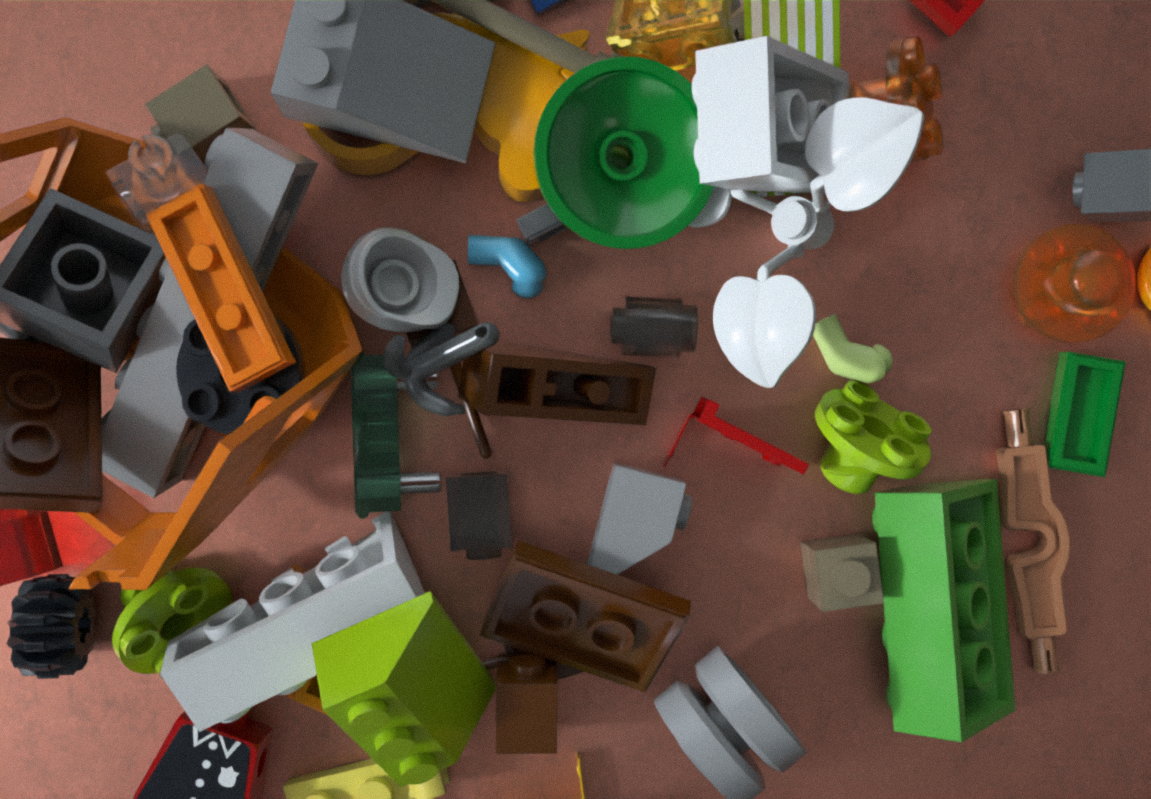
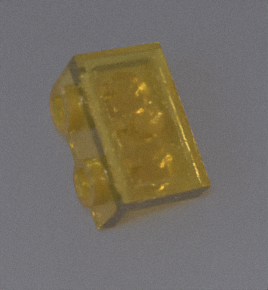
[605,0,738,70]

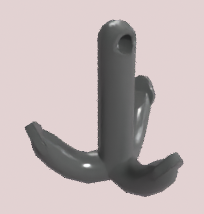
[383,322,500,416]

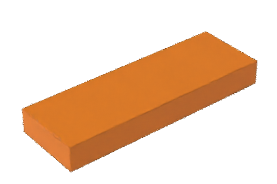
[146,183,296,392]

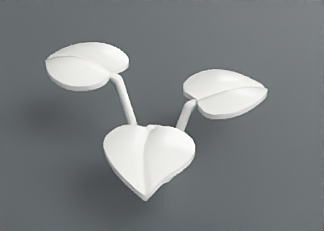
[688,97,924,388]

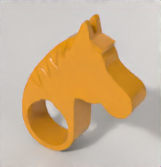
[302,13,590,202]

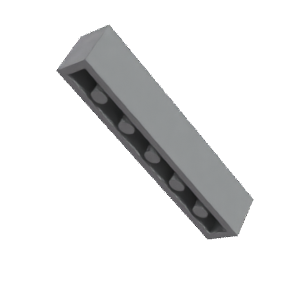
[102,128,318,498]

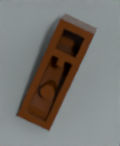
[458,342,656,425]

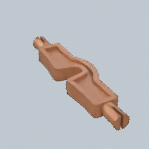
[996,408,1070,674]

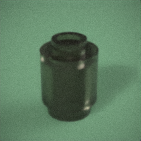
[610,296,698,358]

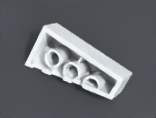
[160,509,425,732]

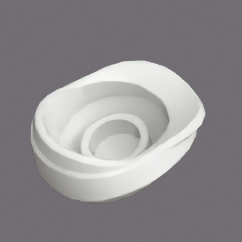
[341,227,459,332]

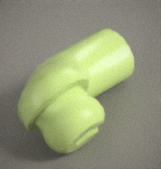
[813,314,893,383]

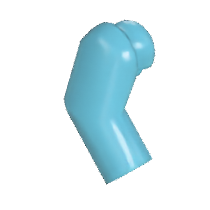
[468,235,547,298]

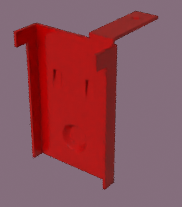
[662,396,809,475]

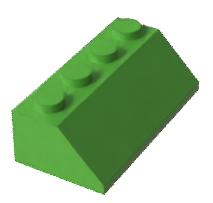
[872,479,1015,743]

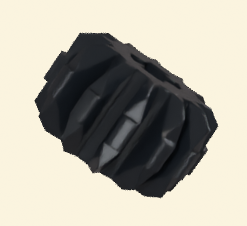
[6,574,97,679]

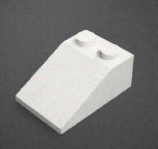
[692,36,849,194]

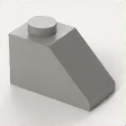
[587,462,692,575]

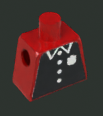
[133,707,273,799]

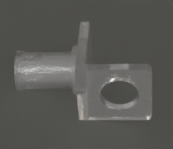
[105,133,208,236]

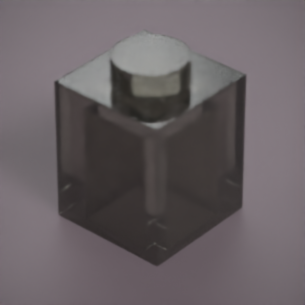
[446,470,514,560]

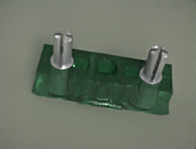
[350,352,442,519]

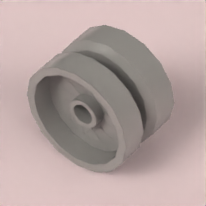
[654,645,807,799]

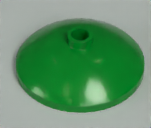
[533,56,714,249]

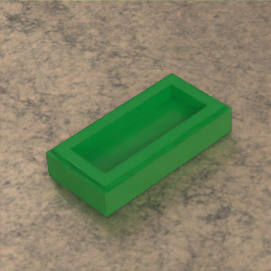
[1043,351,1126,477]

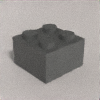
[0,188,166,373]

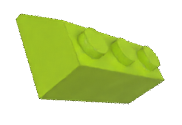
[311,591,496,787]

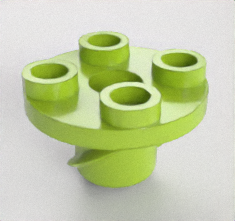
[815,380,932,494]
[112,568,233,679]

